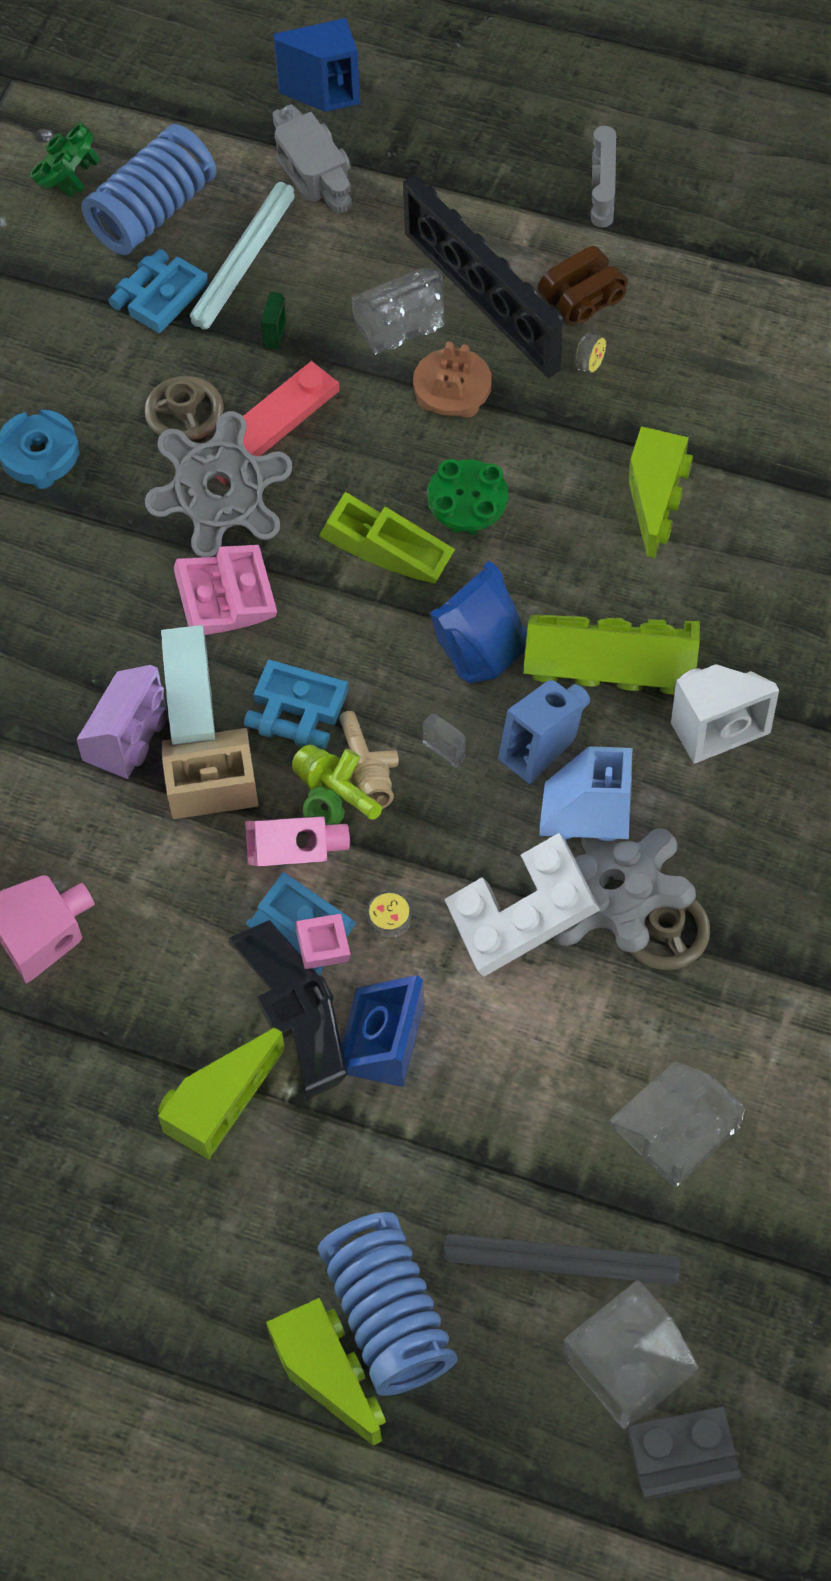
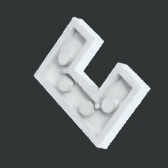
[444,833,600,977]

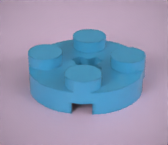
[0,410,80,489]

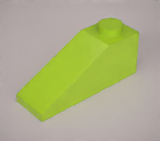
[158,1028,285,1160]

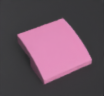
[174,545,277,635]

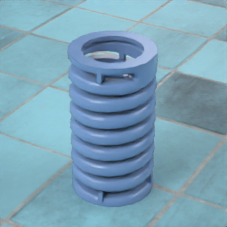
[81,124,217,255]
[317,1212,458,1396]

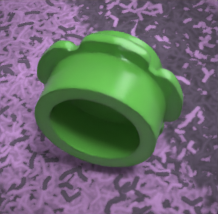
[303,786,345,825]

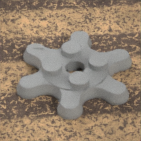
[145,411,292,557]
[553,828,696,952]

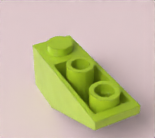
[629,426,693,558]
[266,1298,386,1446]

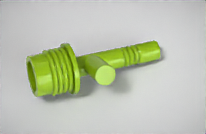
[292,745,382,819]

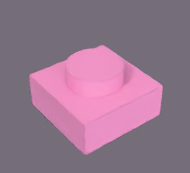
[296,914,351,969]

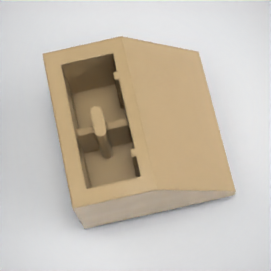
[162,728,259,819]

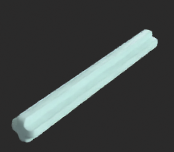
[190,182,295,330]

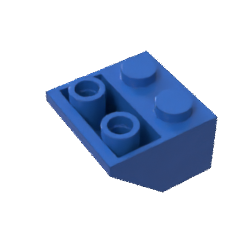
[273,18,360,112]

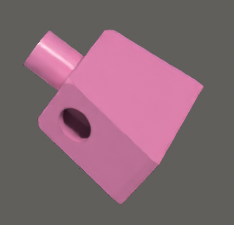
[245,817,350,866]
[0,875,95,984]

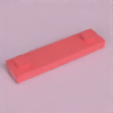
[215,361,340,485]

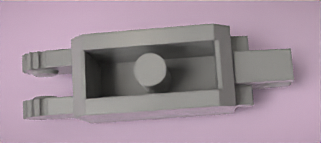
[272,104,352,214]

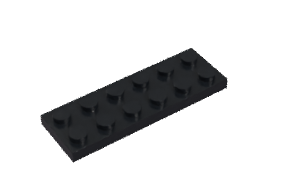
[403,175,563,378]

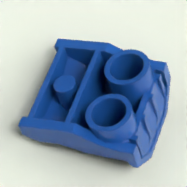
[430,561,527,684]

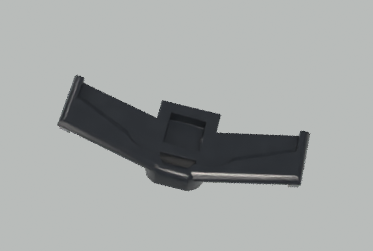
[229,920,348,1099]

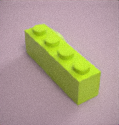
[523,614,700,695]

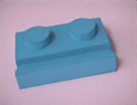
[246,872,357,976]

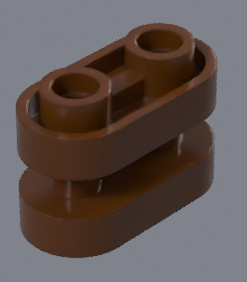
[537,246,628,325]

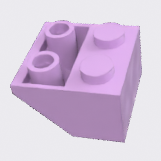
[77,665,168,779]

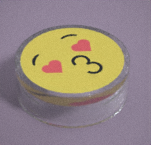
[575,332,607,374]
[367,891,412,938]

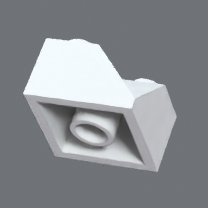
[671,664,779,764]

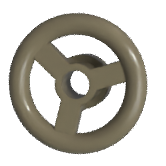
[144,376,224,441]
[630,899,710,970]

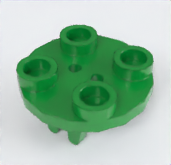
[29,123,100,197]
[427,459,509,535]

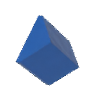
[341,975,424,1087]

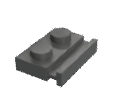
[627,1406,742,1501]

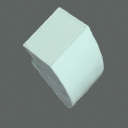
[161,625,215,745]

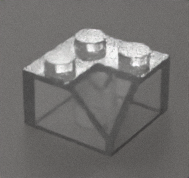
[562,1279,699,1430]

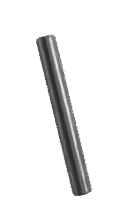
[443,1233,680,1285]

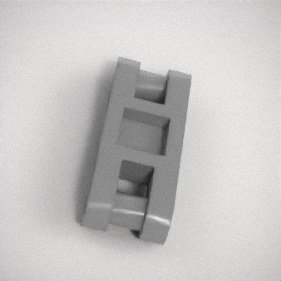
[591,126,616,228]

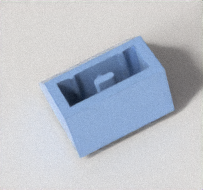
[539,747,633,841]

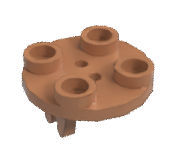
[413,342,492,417]

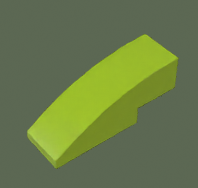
[319,492,455,584]

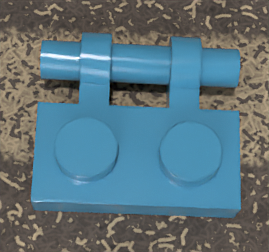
[108,249,208,334]
[244,659,349,749]

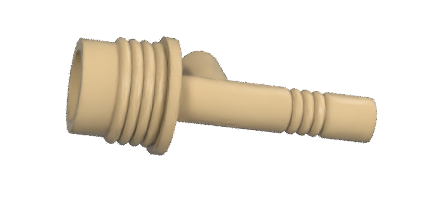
[339,711,399,809]

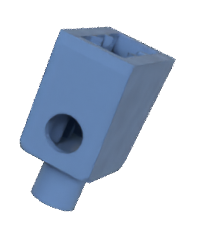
[498,680,590,784]

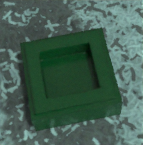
[260,292,287,349]

